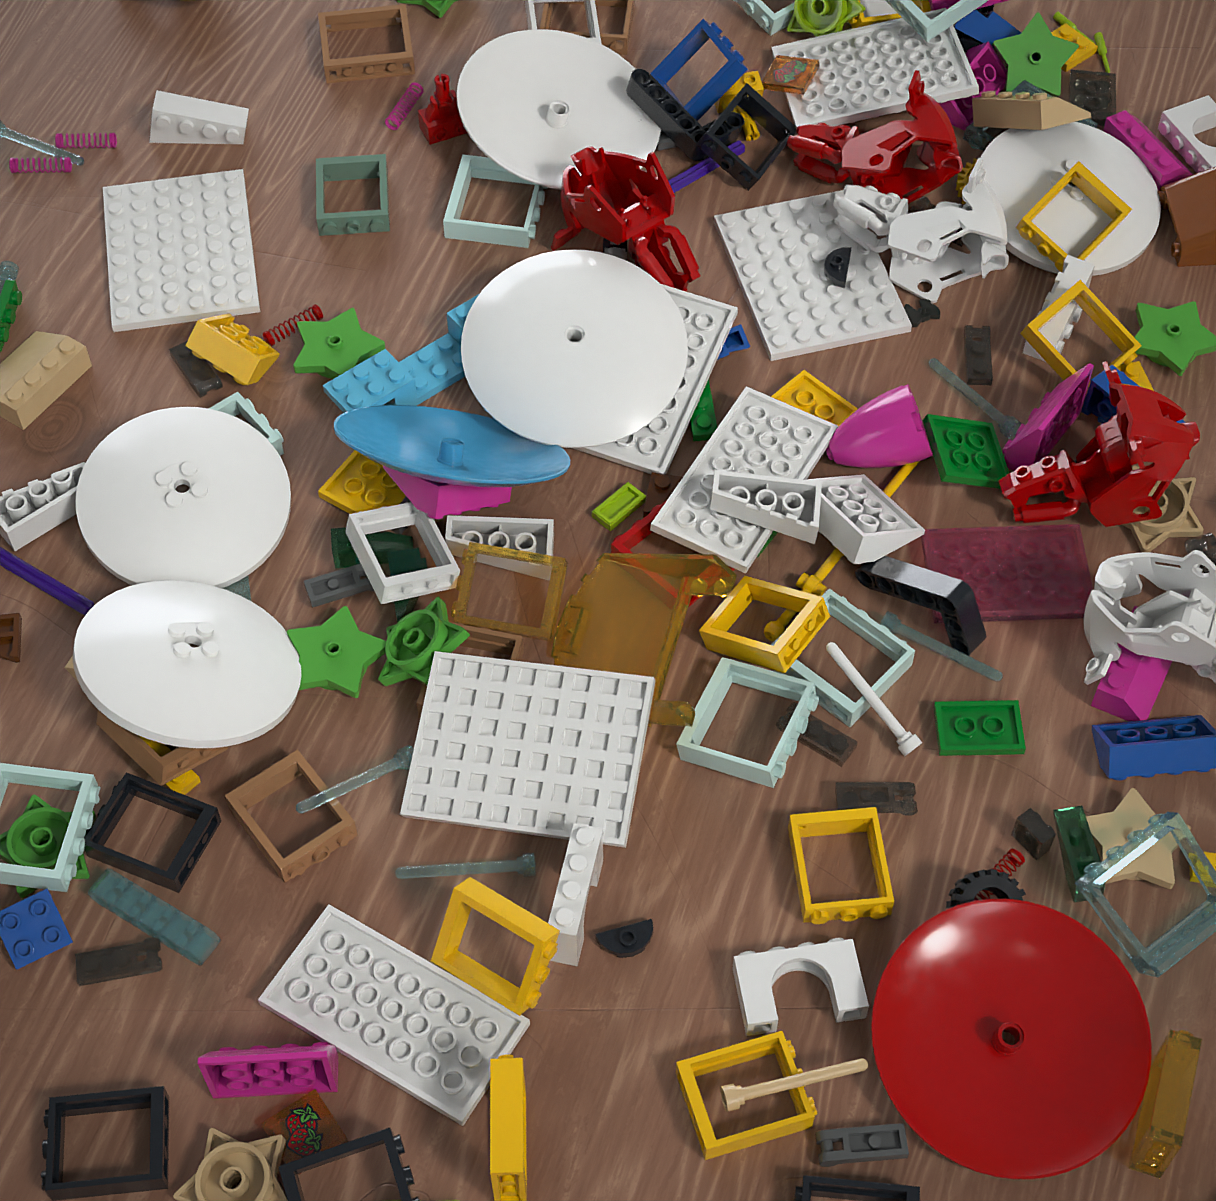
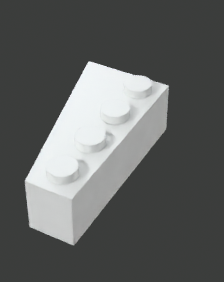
[150,91,249,144]
[1023,255,1095,362]
[0,462,85,551]
[710,470,822,544]
[445,515,554,581]

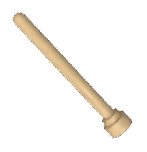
[720,1058,868,1112]

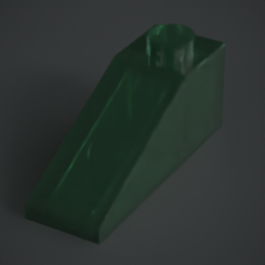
[331,527,415,569]
[387,548,428,623]
[1053,806,1106,903]

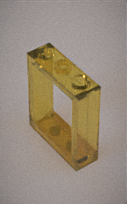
[451,542,568,642]
[1129,1029,1202,1178]

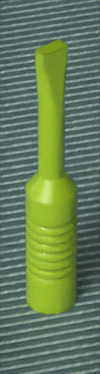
[1053,12,1095,43]
[1094,32,1111,75]

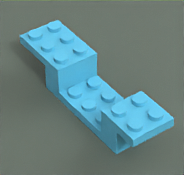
[323,294,479,413]

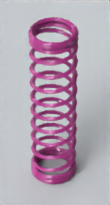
[385,82,424,130]
[55,133,117,149]
[9,157,72,173]

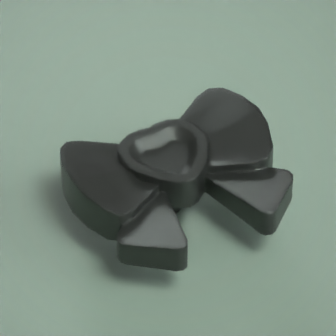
[904,299,941,328]

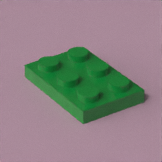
[933,700,1026,756]

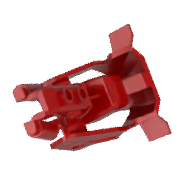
[787,70,963,204]
[551,146,700,292]
[999,361,1200,527]

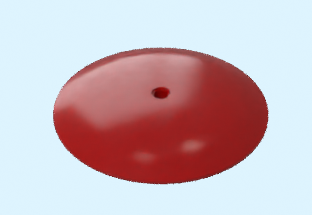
[871,899,1152,1180]

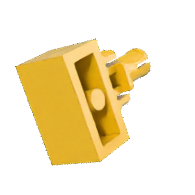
[715,71,764,141]

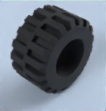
[946,869,1026,908]

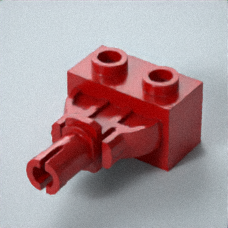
[418,74,468,145]

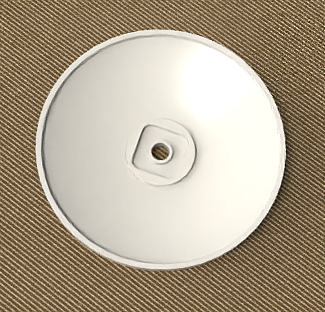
[981,122,1161,276]
[76,407,291,588]
[73,580,301,748]

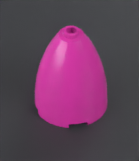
[826,384,933,468]

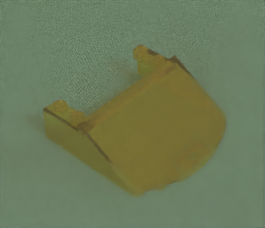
[551,553,737,728]

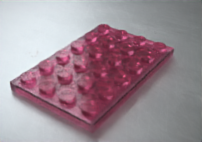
[921,524,1093,623]

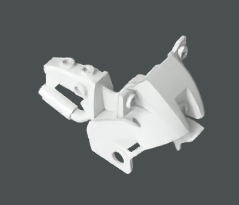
[834,158,1009,304]
[1084,550,1216,685]

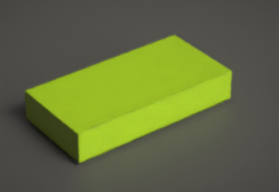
[592,482,647,531]

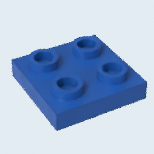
[0,888,73,970]

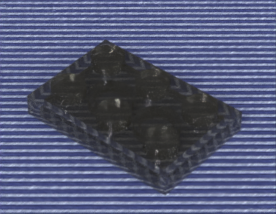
[1069,70,1116,126]

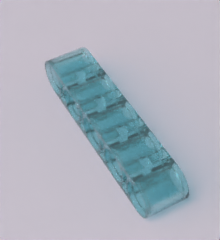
[87,868,221,966]

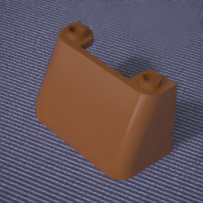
[1158,167,1216,267]

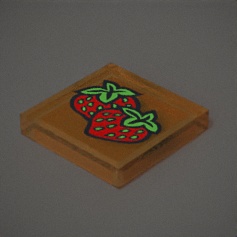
[761,55,820,95]
[261,1089,348,1175]

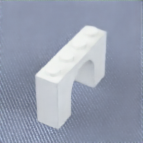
[1158,95,1216,173]
[548,823,603,966]
[733,938,869,1036]

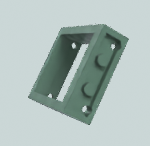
[316,154,390,236]

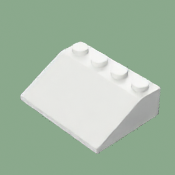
[805,474,925,564]

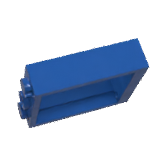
[650,19,748,121]

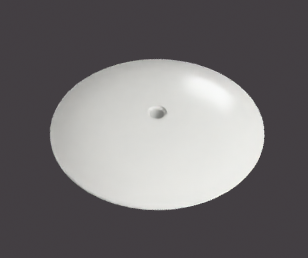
[457,29,661,190]
[461,250,688,448]

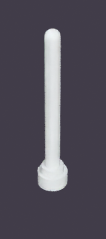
[826,642,922,756]

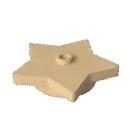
[1122,465,1204,552]
[1078,788,1191,889]
[173,1128,288,1201]

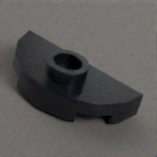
[824,247,852,288]
[595,919,653,958]

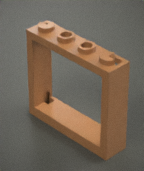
[540,0,635,55]
[318,4,415,84]

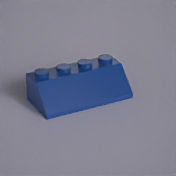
[1092,715,1216,780]

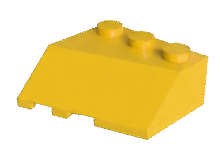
[185,313,280,385]

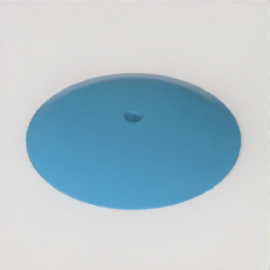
[334,405,571,487]

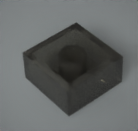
[1011,808,1056,860]

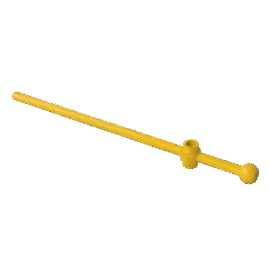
[764,461,919,642]

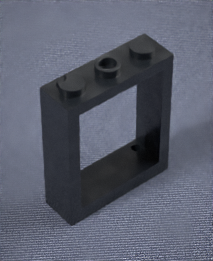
[696,83,796,191]
[84,772,222,893]
[41,1086,169,1201]
[278,1127,420,1201]
[794,1175,920,1201]

